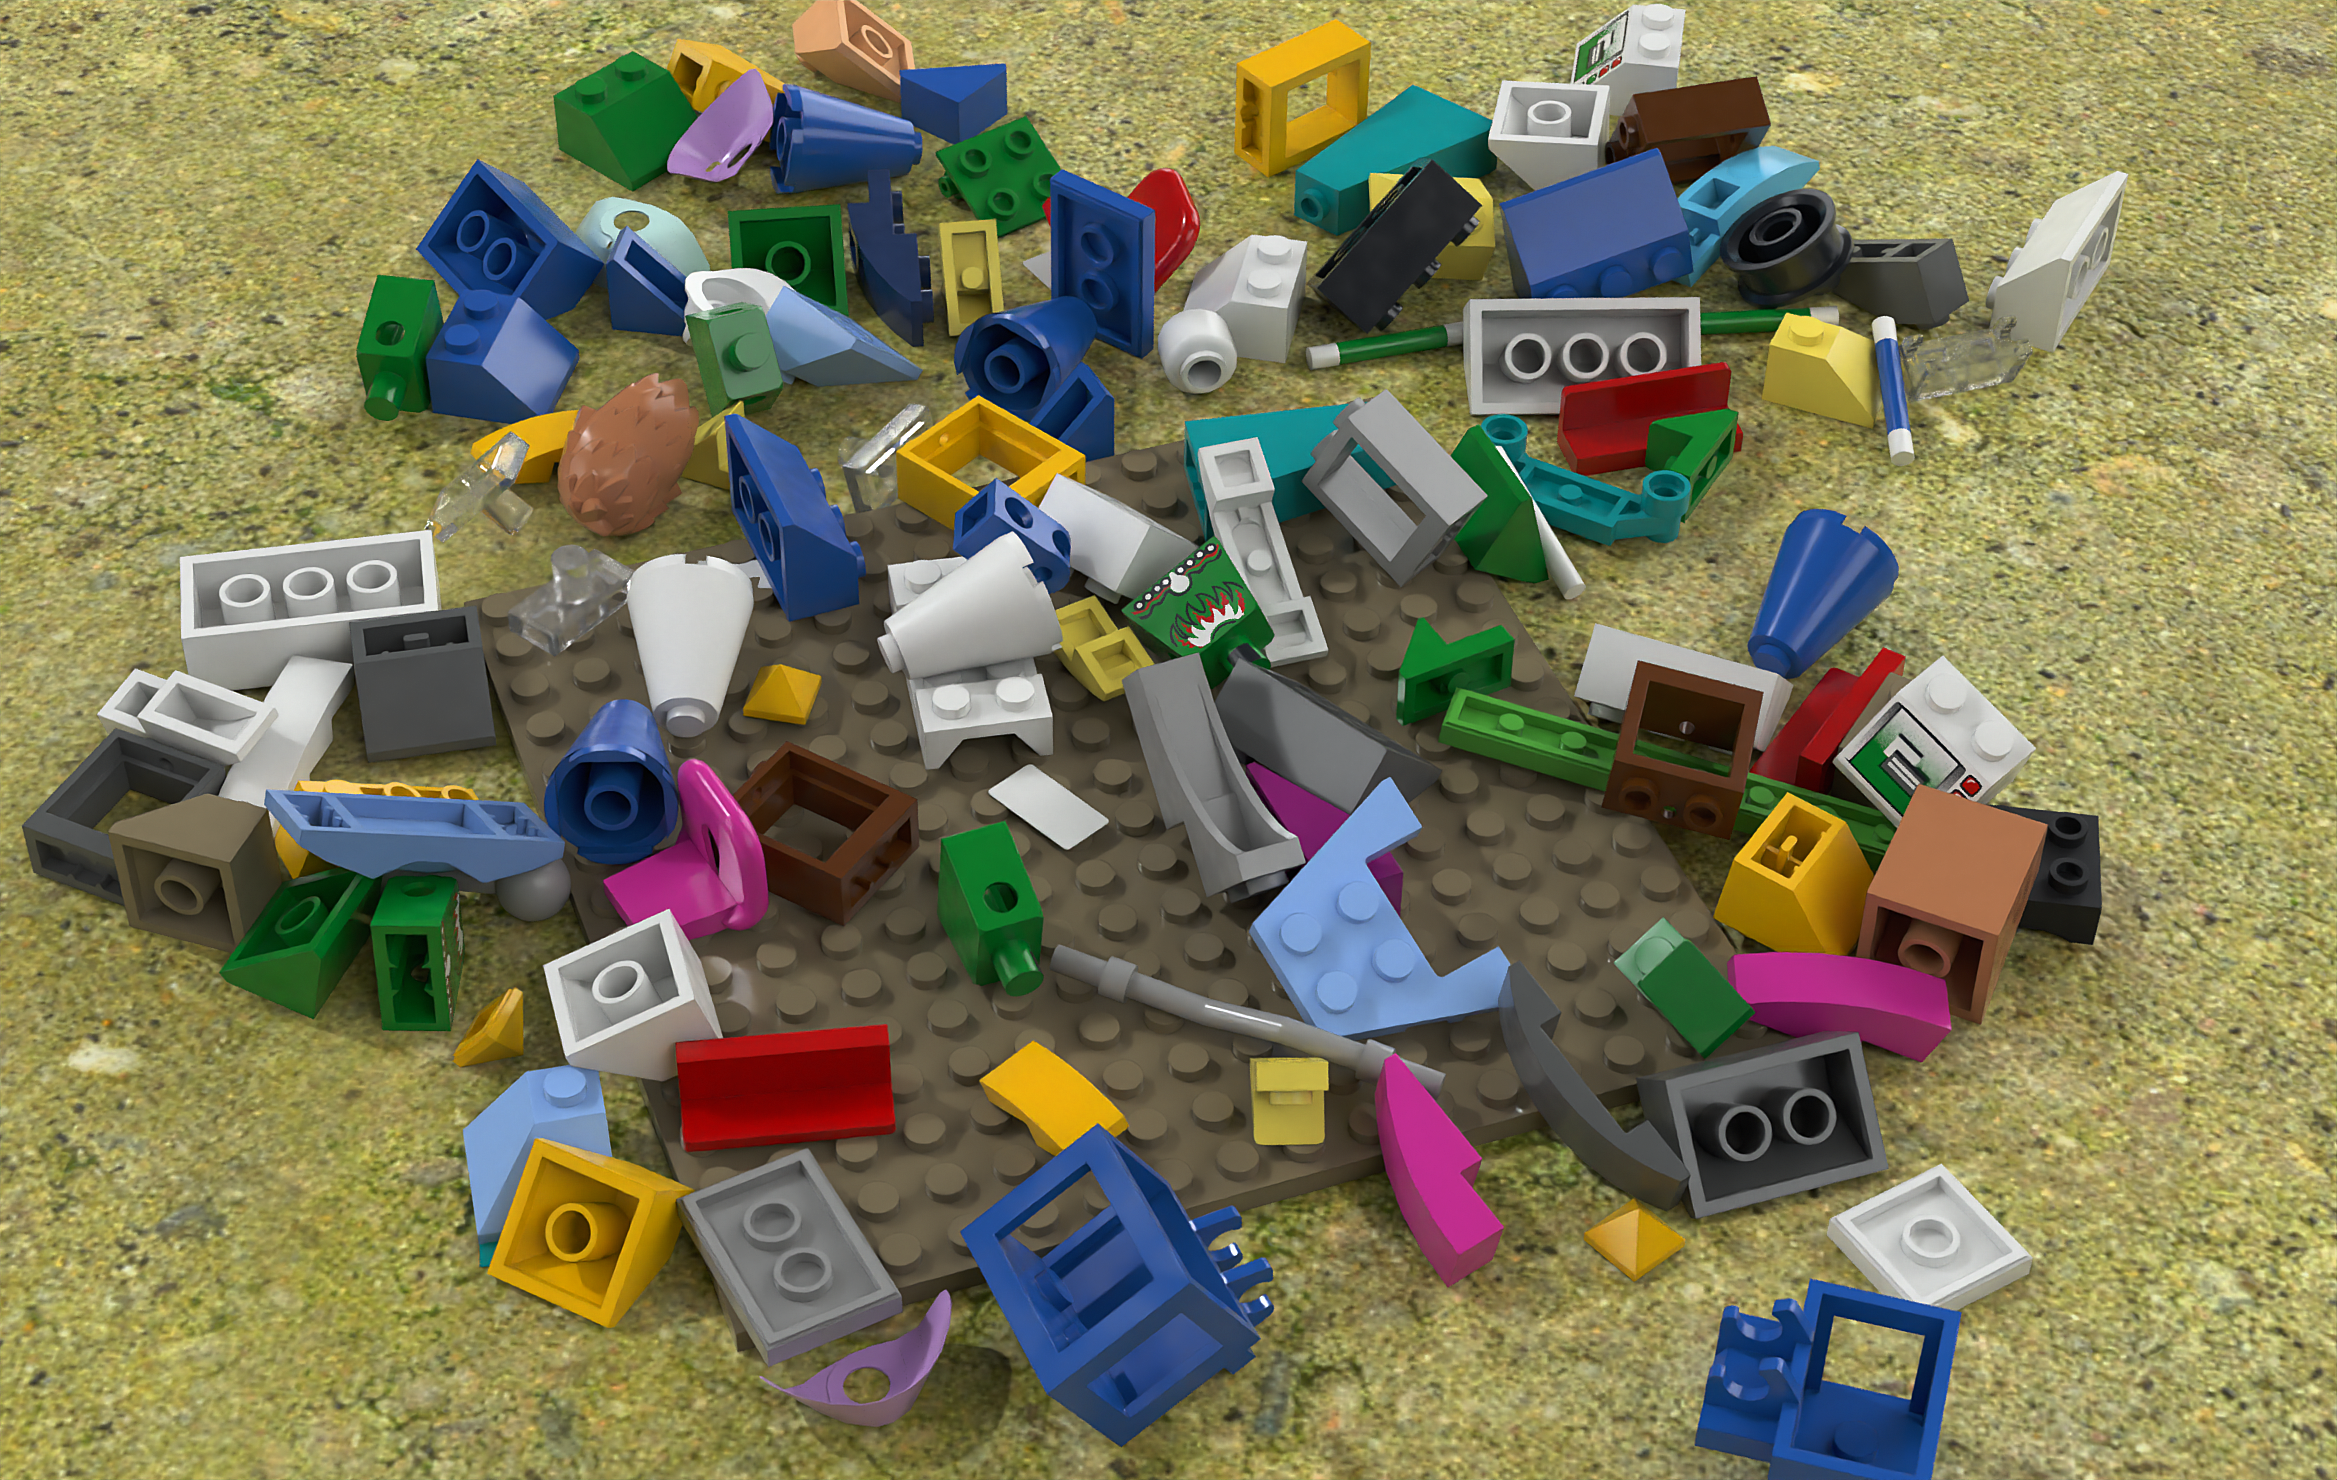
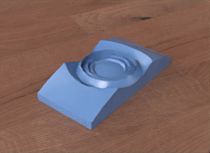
[264,789,565,883]

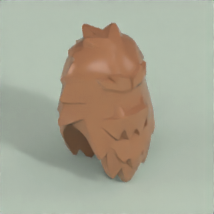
[557,373,699,537]

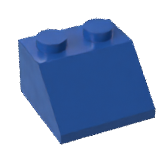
[425,289,580,424]

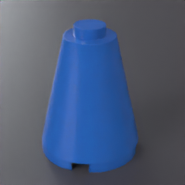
[770,84,923,194]
[954,296,1097,422]
[1747,509,1899,679]
[544,699,679,865]

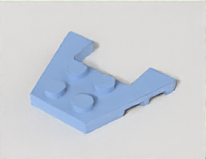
[1249,777,1511,1041]

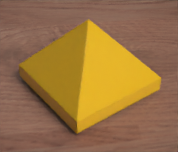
[743,664,822,725]
[453,987,524,1067]
[1583,1198,1686,1282]

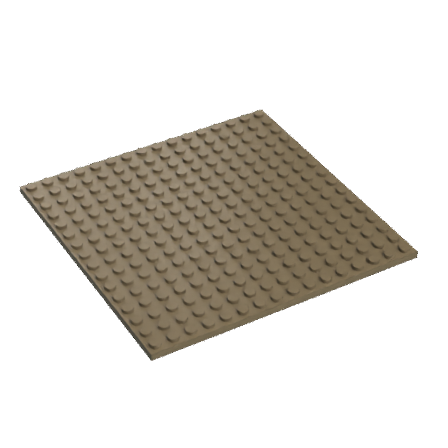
[464,397,1792,1352]

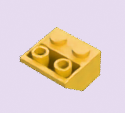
[1713,792,1874,956]

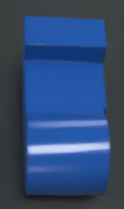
[953,478,1071,594]

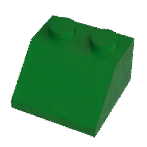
[553,51,698,192]

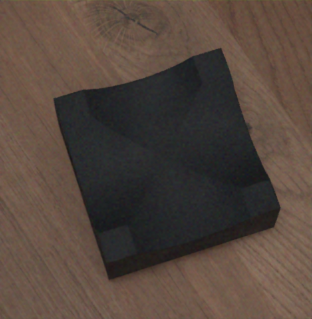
[1985,804,2102,945]

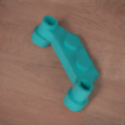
[1481,414,1691,546]

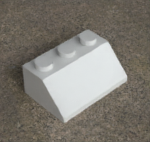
[1986,171,2128,353]
[1574,623,1793,756]

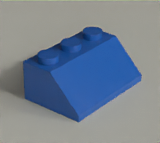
[1499,148,1694,299]
[416,159,605,320]
[724,413,866,622]

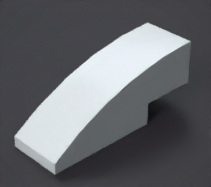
[97,668,279,766]

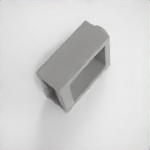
[1302,389,1488,587]

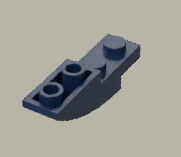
[847,169,934,347]

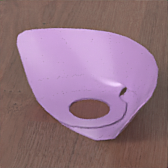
[667,69,773,183]
[760,1289,952,1427]

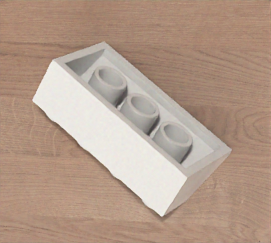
[1463,297,1701,416]

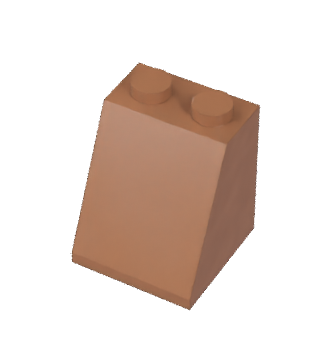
[1856,784,2048,1025]

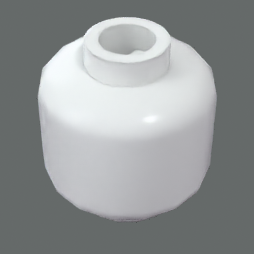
[1158,308,1237,394]

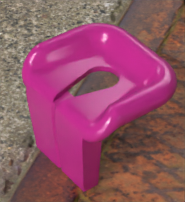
[603,759,769,940]

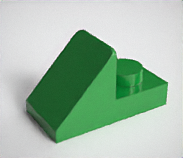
[1645,409,1739,523]
[1396,617,1515,726]
[1613,917,1756,1059]

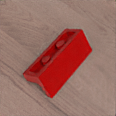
[1557,362,1743,476]
[1749,647,1906,795]
[675,1024,896,1152]

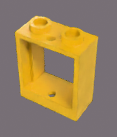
[1234,19,1371,178]
[896,395,1086,531]

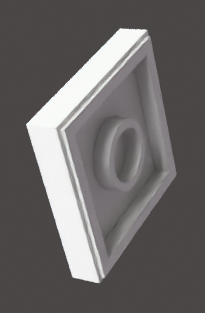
[1827,1164,2033,1311]

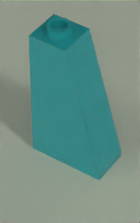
[1294,85,1497,236]
[1184,402,1397,542]

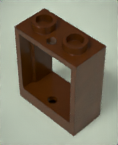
[1604,76,1771,185]
[1601,660,1764,840]
[708,741,919,926]

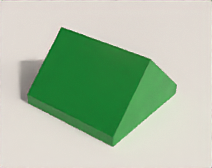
[727,204,849,317]
[1450,424,1549,584]
[219,867,383,1019]

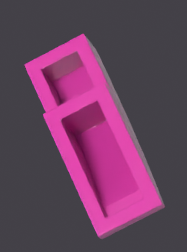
[1727,952,1952,1063]
[1375,1053,1504,1288]

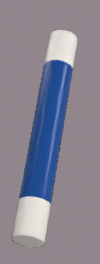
[1872,316,1915,466]

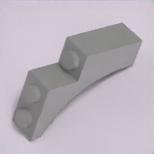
[1122,652,1306,903]

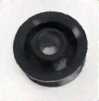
[1720,189,1854,310]

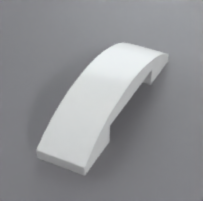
[1198,437,1329,667]

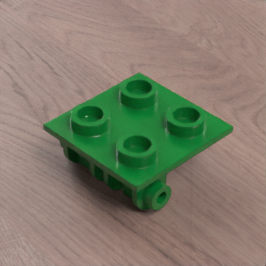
[935,116,1062,238]

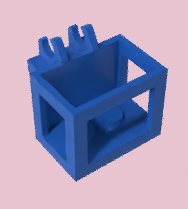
[960,1124,1274,1447]
[1695,1279,1962,1480]

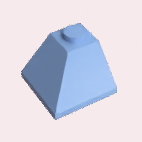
[766,286,923,387]
[463,1065,612,1245]

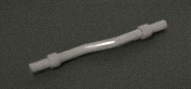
[1050,944,1446,1100]

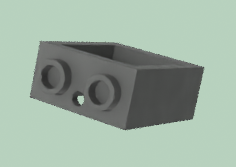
[22,728,226,906]

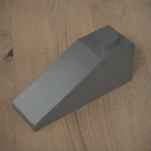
[1831,238,1969,330]

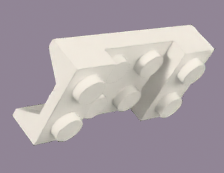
[888,556,1053,770]

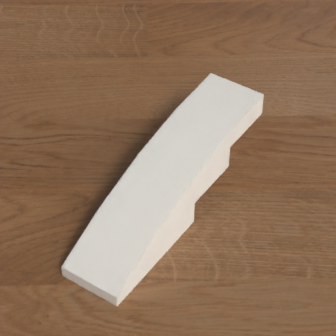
[218,655,355,838]

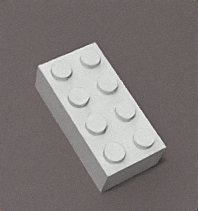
[180,530,442,691]

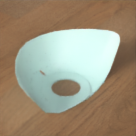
[575,197,710,289]

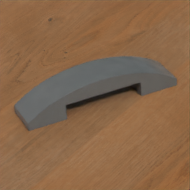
[1498,960,1692,1211]

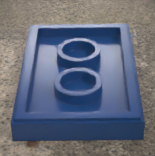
[1050,169,1155,359]

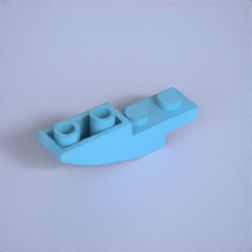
[1673,146,1820,287]

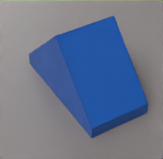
[899,63,1007,145]
[606,226,689,337]
[1029,362,1114,462]

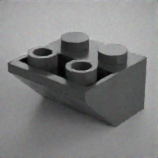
[349,606,497,763]

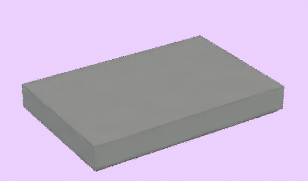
[676,1148,902,1367]

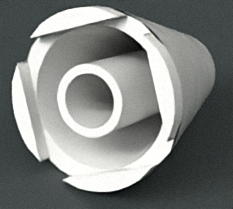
[877,531,1063,680]
[627,554,754,737]

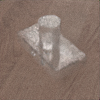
[838,404,934,513]
[424,431,533,543]
[507,545,635,656]

